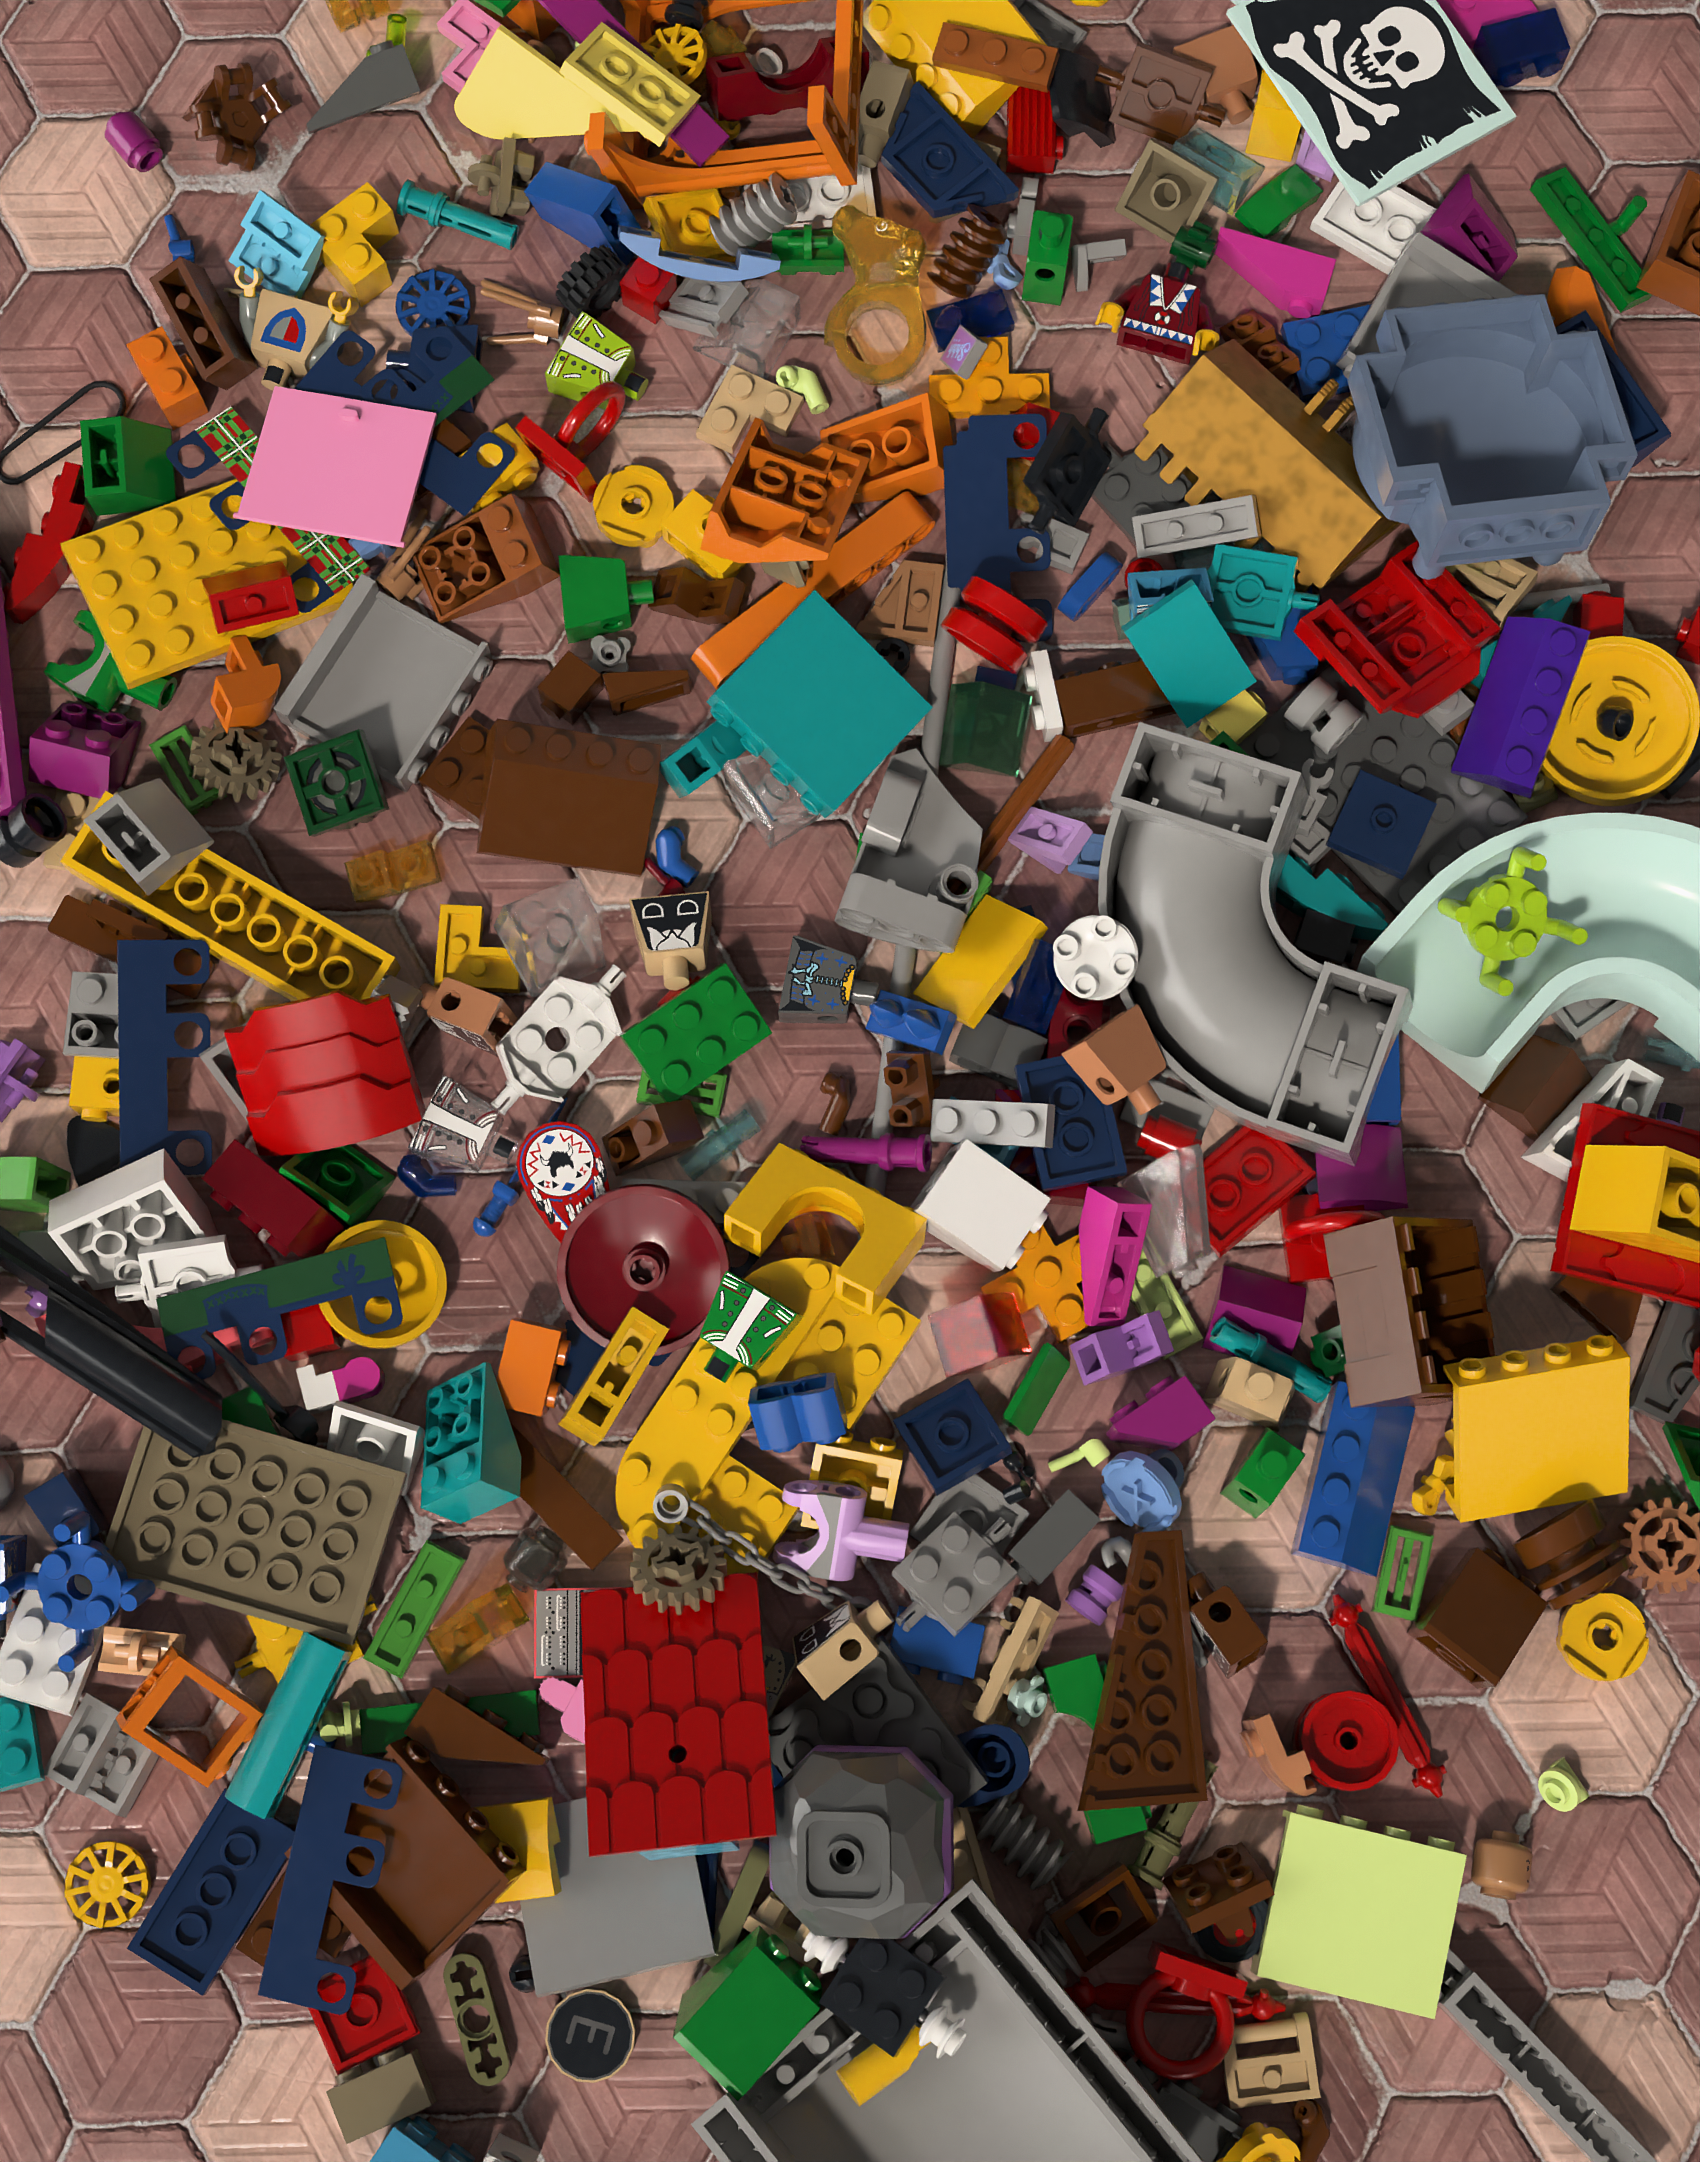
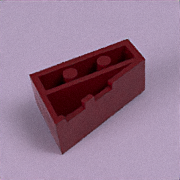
[201,1139,347,1260]

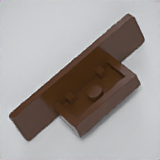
[48,895,214,1000]

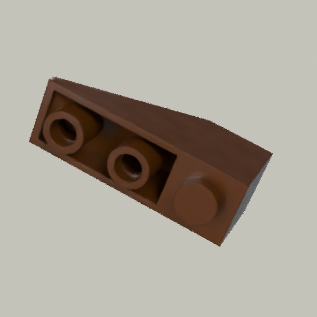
[404,1684,550,1765]

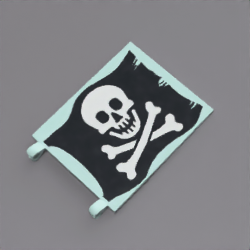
[1226,0,1517,207]

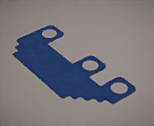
[943,414,1053,642]

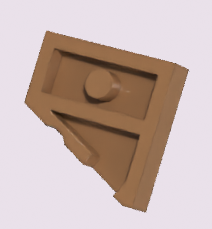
[856,560,944,647]

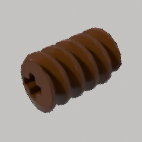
[927,203,1008,299]

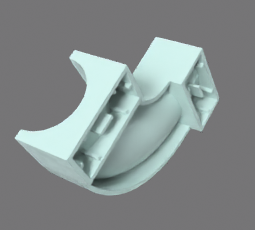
[1357,813,1700,1094]

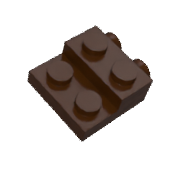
[419,716,489,826]

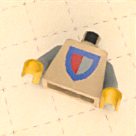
[234,265,359,390]

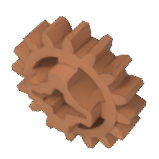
[1618,1497,1700,1594]

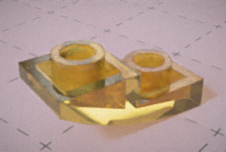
[344,840,442,903]

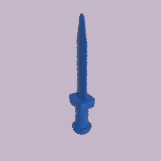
[473,1097,568,1237]

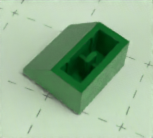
[80,416,177,516]

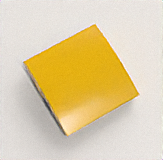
[472,1797,562,1903]

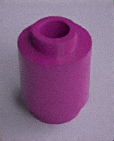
[105,111,163,172]

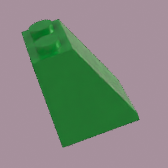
[673,1925,822,2101]

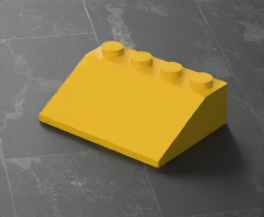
[863,0,1047,139]

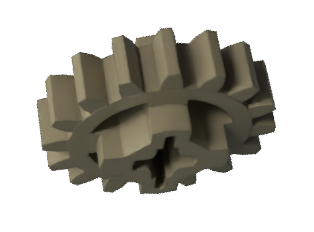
[188,719,282,802]
[630,1525,727,1615]

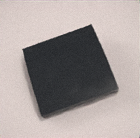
[1049,46,1115,148]

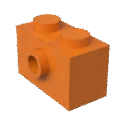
[126,326,209,431]
[496,1317,571,1417]

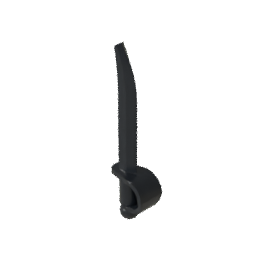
[201,1330,319,1446]

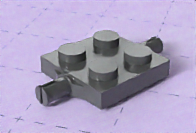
[1091,441,1193,551]

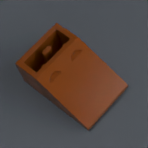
[412,493,560,624]

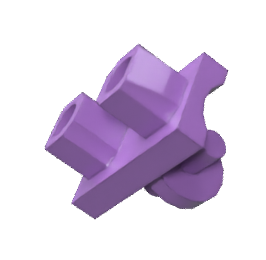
[0,1039,45,1123]

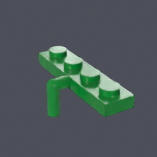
[1530,167,1652,313]

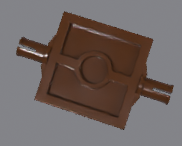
[1094,41,1226,148]

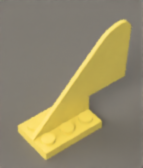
[454,22,701,147]

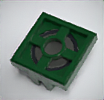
[284,729,389,837]

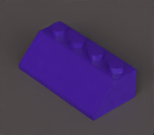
[1451,616,1590,799]

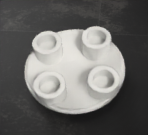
[1053,915,1138,1000]

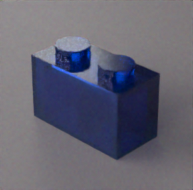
[1473,8,1571,87]

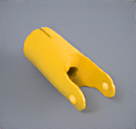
[836,2026,931,2107]

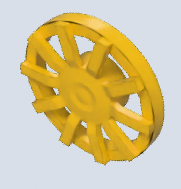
[640,23,707,86]
[64,1841,151,1928]

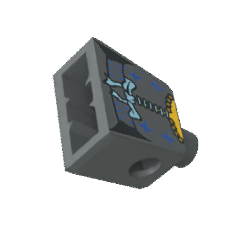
[778,935,879,1024]

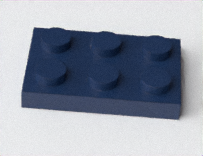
[1014,1056,1127,1192]

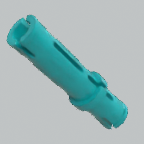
[1210,1317,1332,1403]

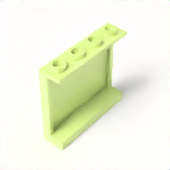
[1250,1804,1467,2019]

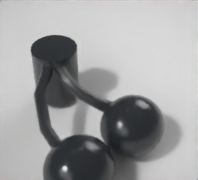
[1002,1450,1035,1505]

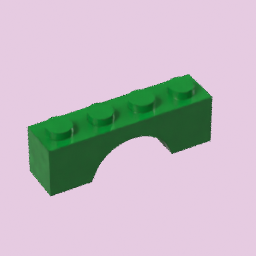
[1041,1654,1152,1844]

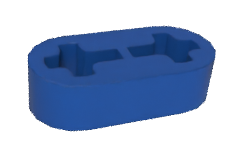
[1058,551,1123,622]

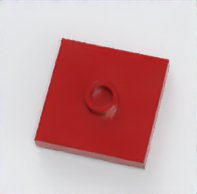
[308,1955,422,2075]

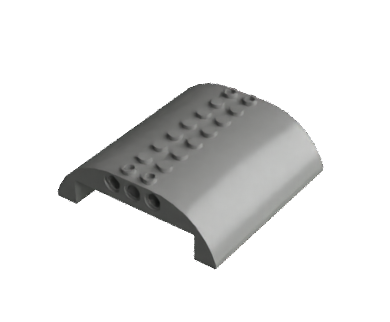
[691,1878,1204,2162]

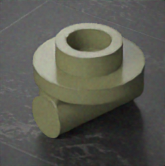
[1513,773,1558,814]

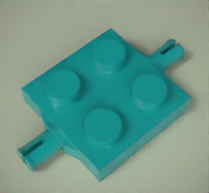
[1207,544,1320,641]

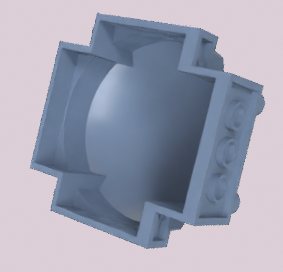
[1347,294,1638,580]

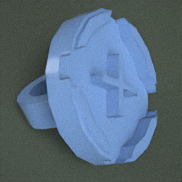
[1101,1449,1184,1532]

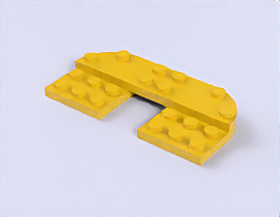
[615,1258,922,1575]

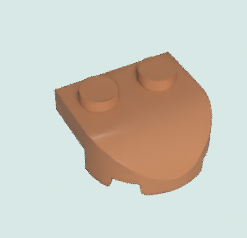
[1239,1714,1316,1797]

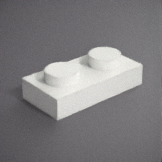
[1023,649,1063,742]

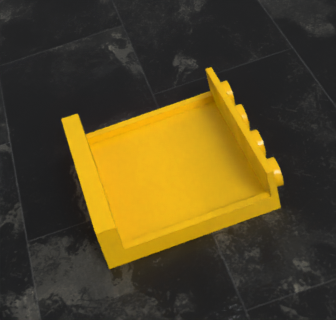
[1443,1335,1630,1523]

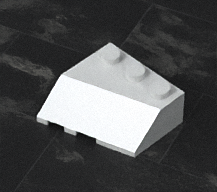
[48,1148,219,1290]

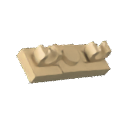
[962,1596,1059,1726]

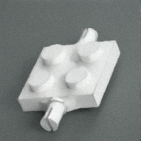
[115,1234,264,1328]

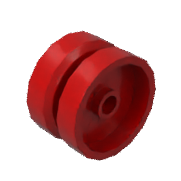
[941,576,1048,675]
[1292,1690,1400,1791]

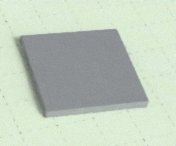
[520,1797,716,1998]

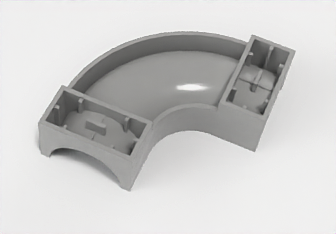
[1098,722,1413,1166]

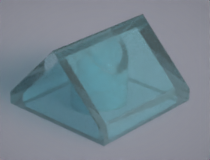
[1172,128,1265,216]

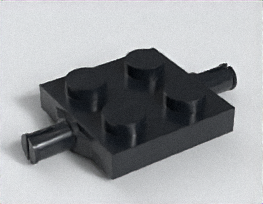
[1023,408,1111,535]

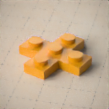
[929,337,1050,419]
[980,1225,1091,1343]

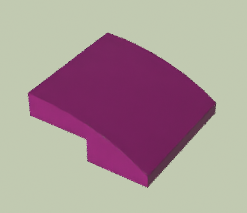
[1315,1124,1408,1211]

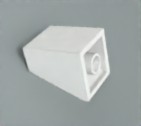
[910,1139,1051,1273]

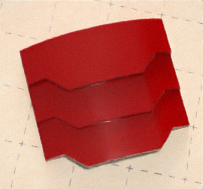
[1293,540,1501,718]
[224,990,426,1156]

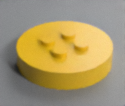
[1541,636,1700,806]

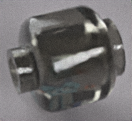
[503,1525,568,1593]

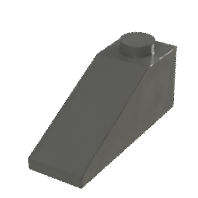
[306,40,421,134]

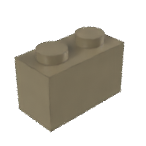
[326,2046,437,2145]

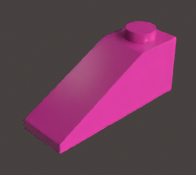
[1215,227,1336,319]
[1079,1186,1152,1326]

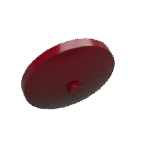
[557,1184,730,1356]

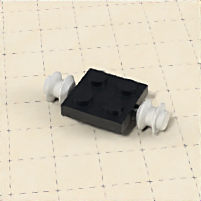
[802,1931,967,2059]

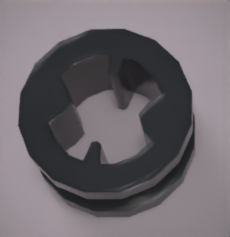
[875,638,910,676]

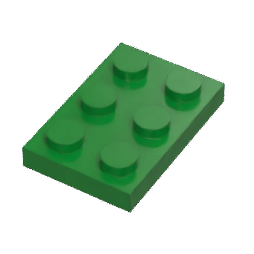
[619,963,772,1102]

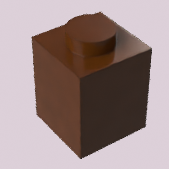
[537,650,604,725]

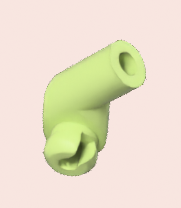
[776,365,829,414]

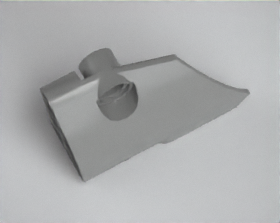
[834,748,983,953]

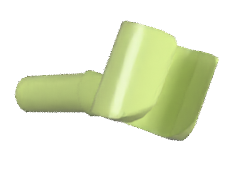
[1048,1439,1111,1472]

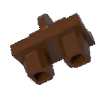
[883,1050,940,1127]

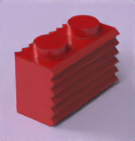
[1006,86,1063,174]

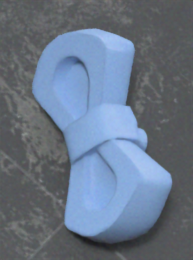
[987,239,1023,290]

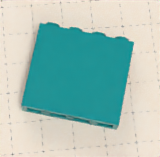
[706,590,933,818]

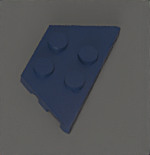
[881,82,1019,219]

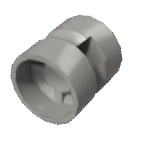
[1284,676,1364,755]

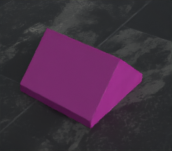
[1202,1265,1307,1358]

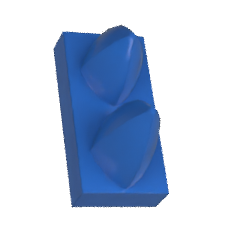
[865,989,957,1055]

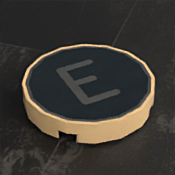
[545,1988,636,2083]

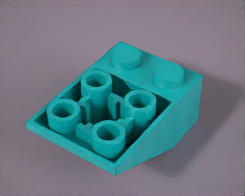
[421,1362,521,1524]

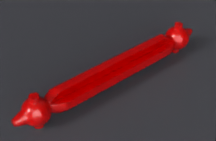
[1328,1594,1447,1798]
[1064,1977,1286,2023]

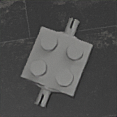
[892,1511,1017,1637]

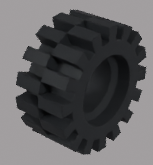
[556,245,629,319]

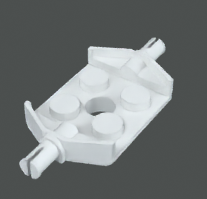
[490,964,627,1115]

